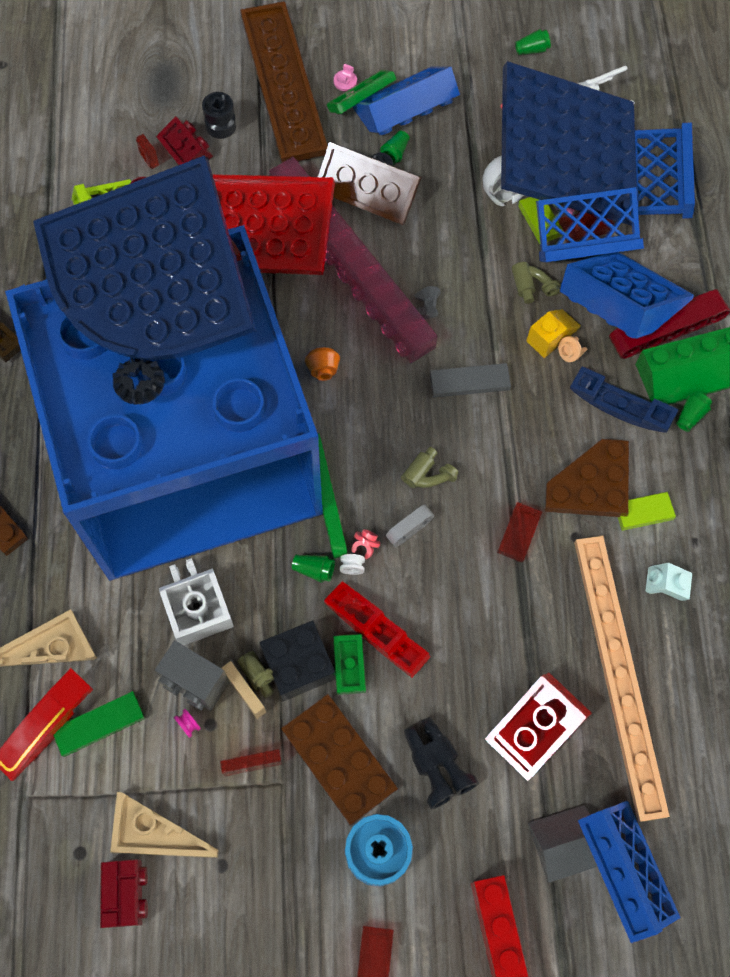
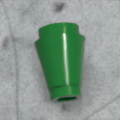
[515,29,551,56]
[380,131,410,165]
[676,392,712,432]
[292,554,335,583]

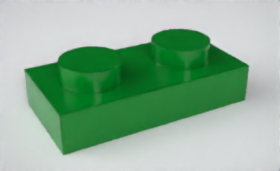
[333,634,366,695]

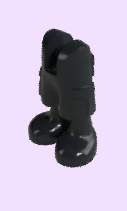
[404,717,479,809]

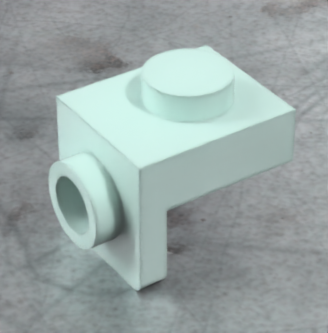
[646,563,692,601]

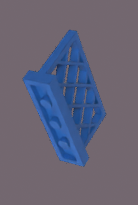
[635,122,695,218]
[536,187,644,262]
[578,801,681,943]

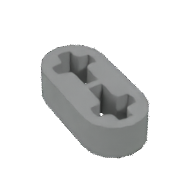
[386,505,434,547]

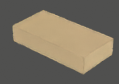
[222,661,266,719]

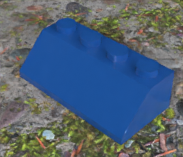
[353,66,460,135]

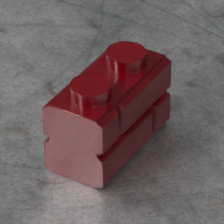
[100,860,148,928]

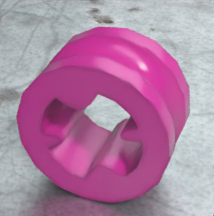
[173,708,201,738]

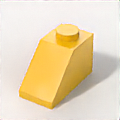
[526,309,581,358]

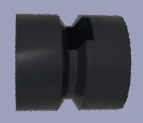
[202,92,236,139]

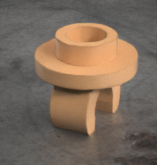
[558,336,587,362]

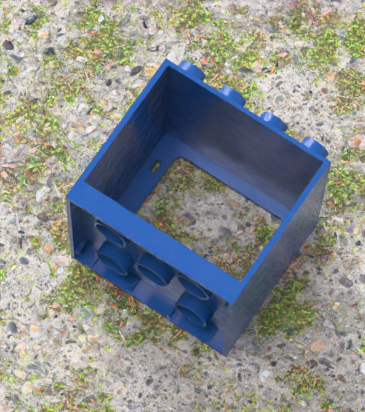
[5,225,323,581]

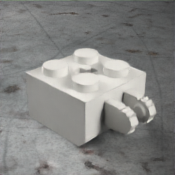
[159,558,234,645]

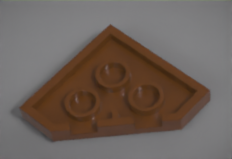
[545,439,629,517]

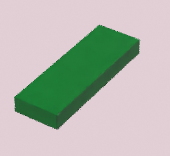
[326,70,396,114]
[54,691,145,757]

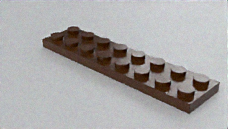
[240,1,328,164]

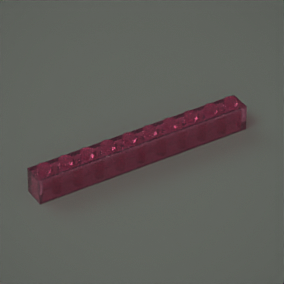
[269,157,438,363]

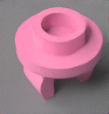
[334,64,357,91]

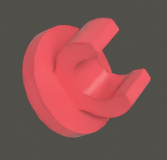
[351,529,381,559]

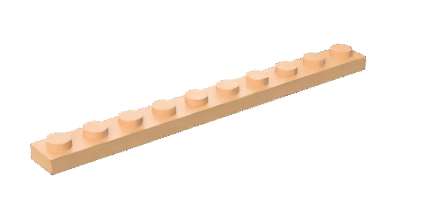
[574,536,670,822]

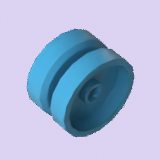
[345,814,413,887]

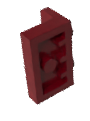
[156,116,213,165]

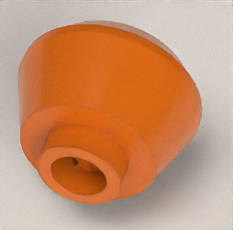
[305,347,340,381]

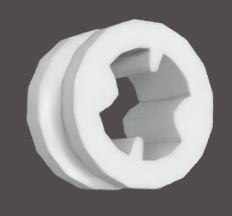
[340,554,365,575]

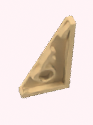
[0,609,97,667]
[110,792,219,858]

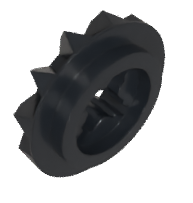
[113,358,165,405]

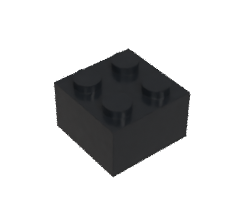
[259,620,335,702]

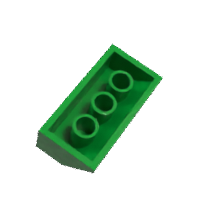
[635,327,730,405]

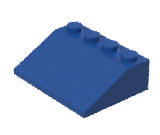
[560,252,694,339]

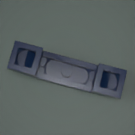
[570,366,679,433]

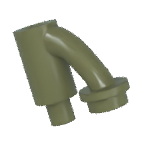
[511,262,561,304]
[401,447,459,488]
[237,651,274,698]

